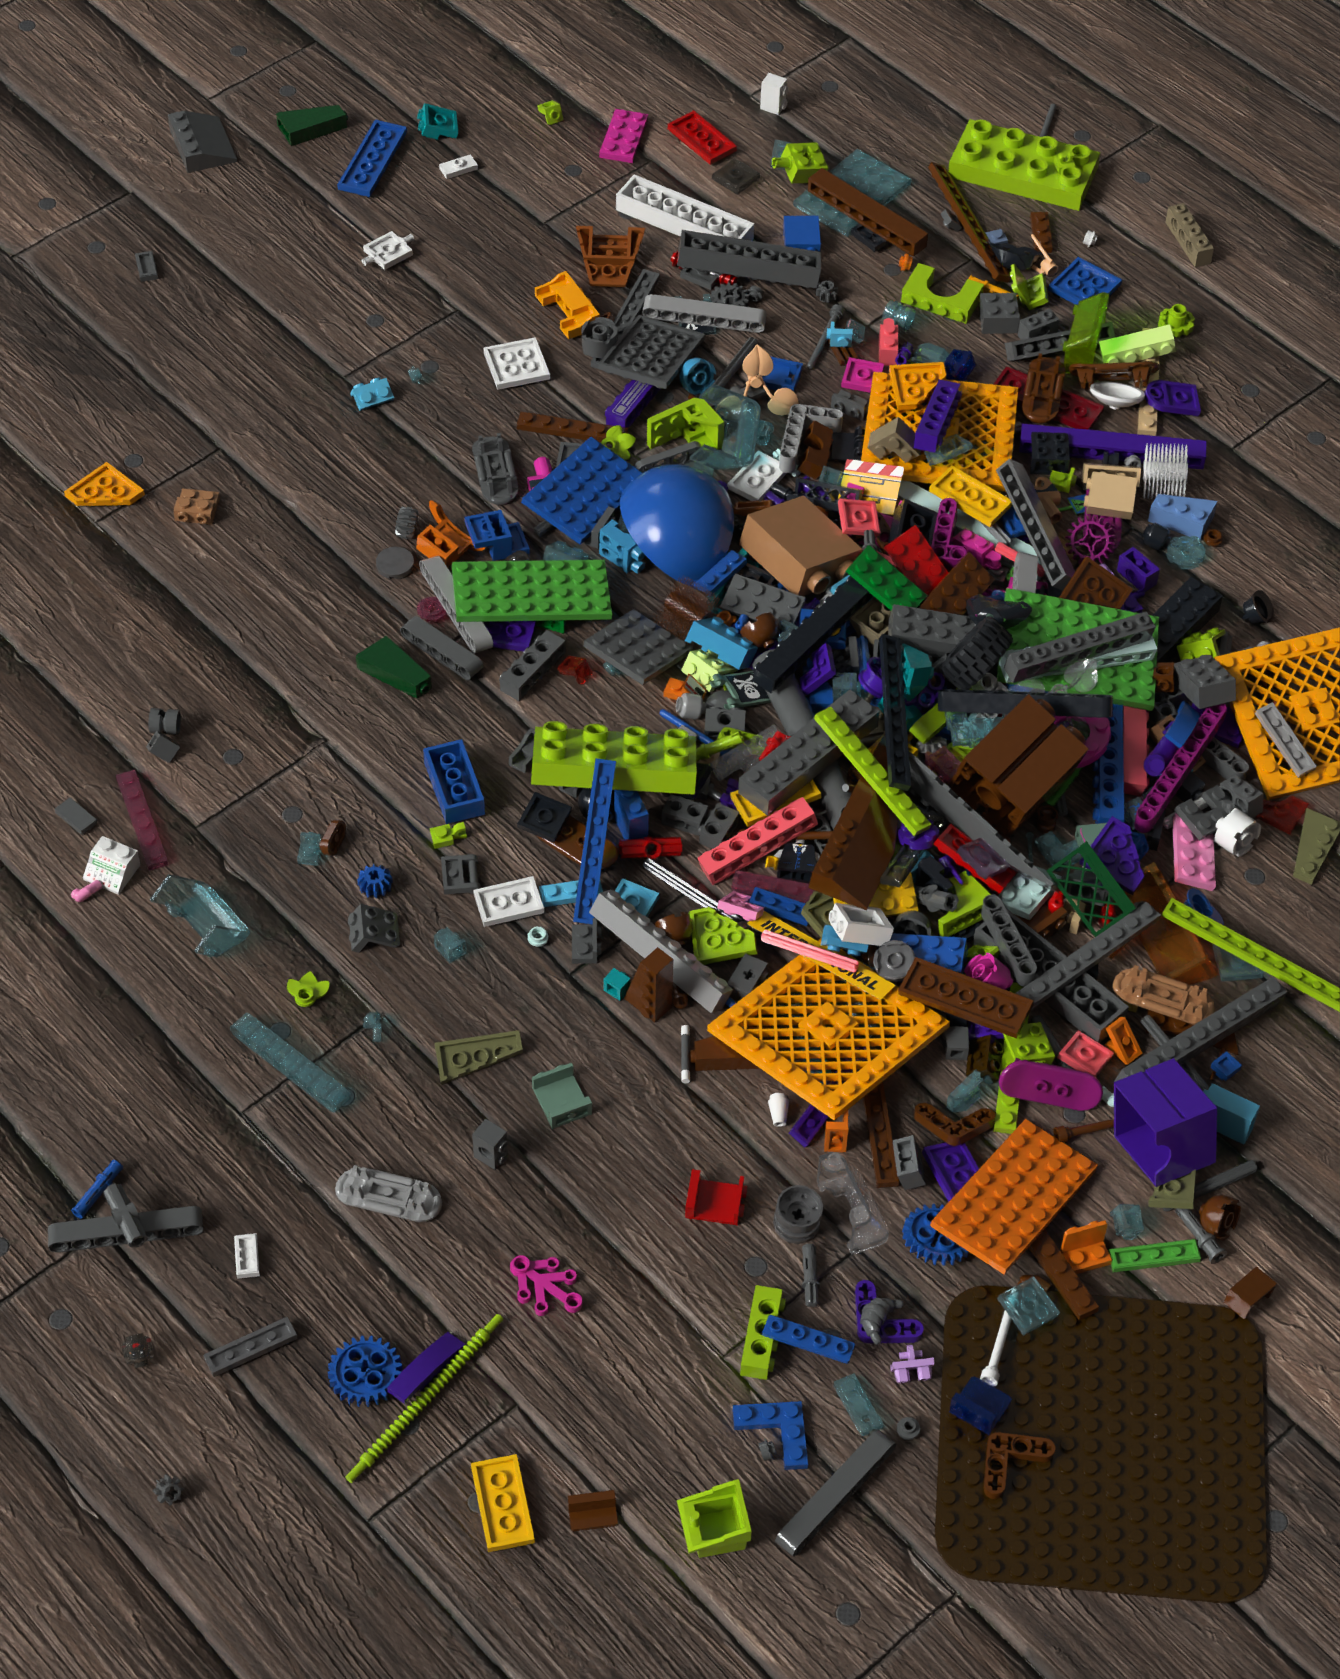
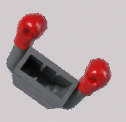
[1048,870,1117,928]

